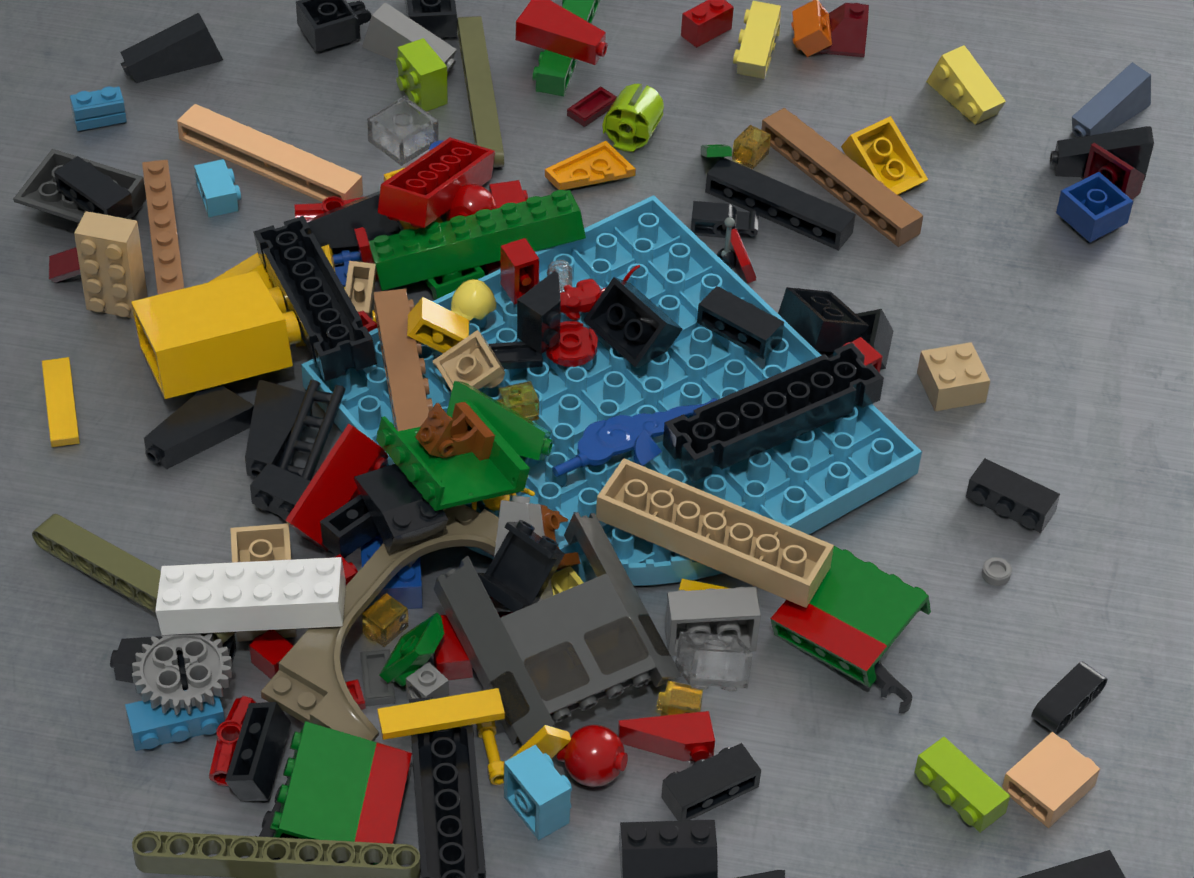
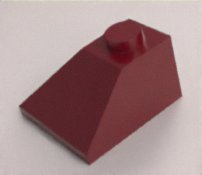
[817,3,869,58]
[1083,143,1145,199]

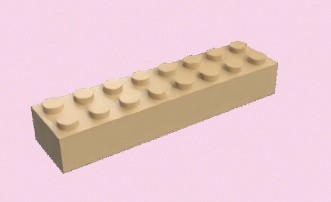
[596,458,834,608]

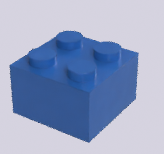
[1056,172,1133,242]

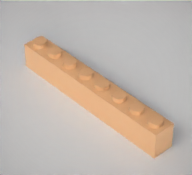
[177,104,363,202]

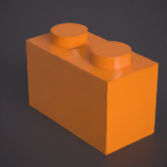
[791,0,832,57]

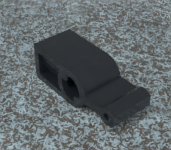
[691,201,759,238]

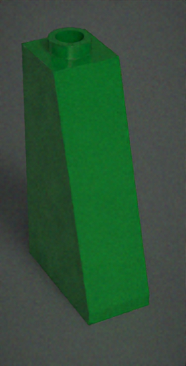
[447,381,553,460]

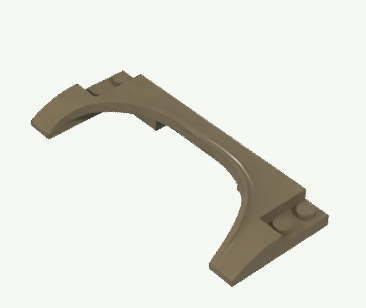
[261,505,499,741]

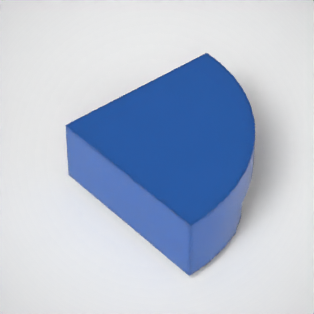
[634,430,662,466]

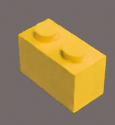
[407,297,469,353]

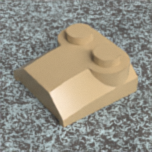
[433,330,505,391]

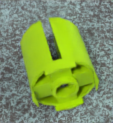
[602,84,664,152]

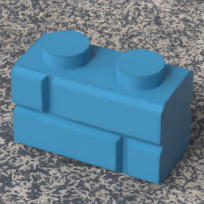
[70,86,127,131]

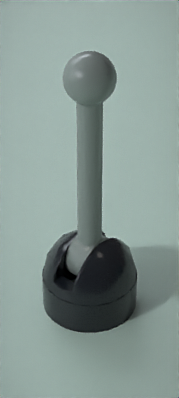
[717,217,737,269]

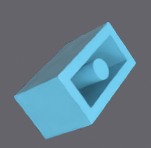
[194,159,241,217]

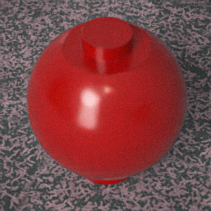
[445,184,497,221]
[557,725,628,787]

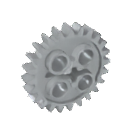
[132,633,232,715]

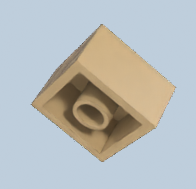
[917,342,990,411]

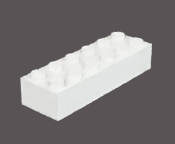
[155,557,346,635]

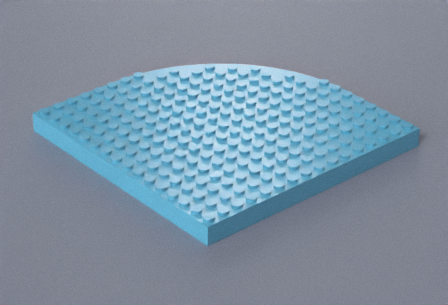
[301,195,922,586]

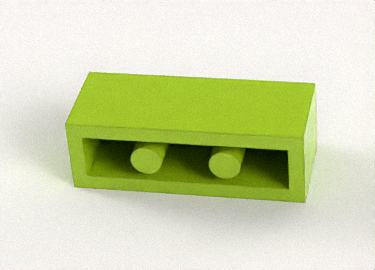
[914,736,1010,833]

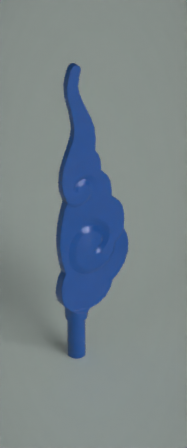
[552,398,717,477]

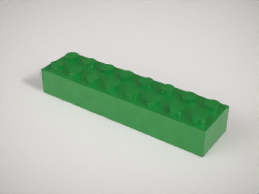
[369,190,586,291]

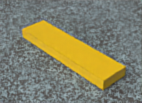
[42,357,80,447]
[377,688,505,740]

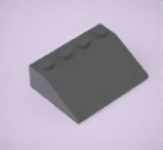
[13,149,146,223]

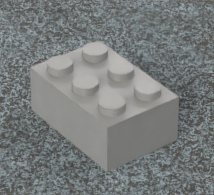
[665,587,761,656]

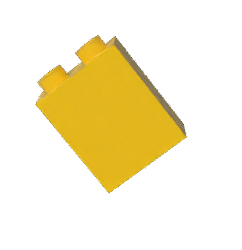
[131,270,301,399]

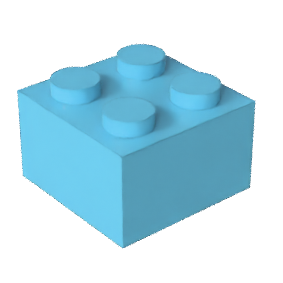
[504,745,572,841]

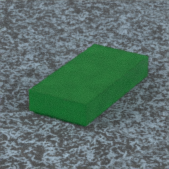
[701,144,732,157]

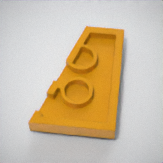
[545,141,636,190]

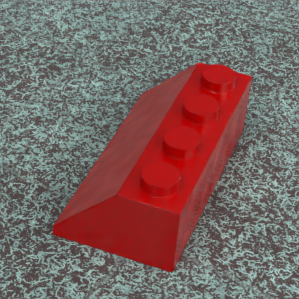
[285,423,389,552]

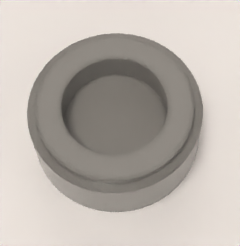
[982,557,1012,586]

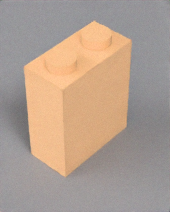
[1002,732,1100,828]

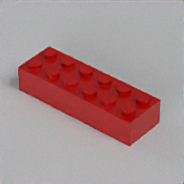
[378,137,495,228]

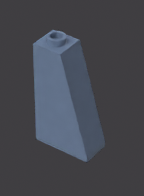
[1072,62,1151,137]

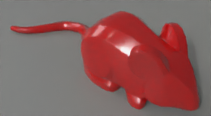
[560,265,640,321]

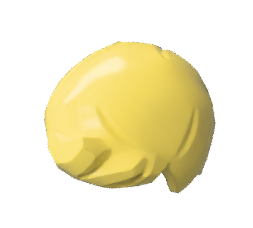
[451,279,496,321]

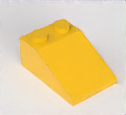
[841,116,929,195]

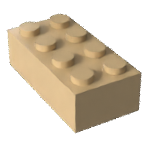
[74,211,148,319]
[230,523,297,642]

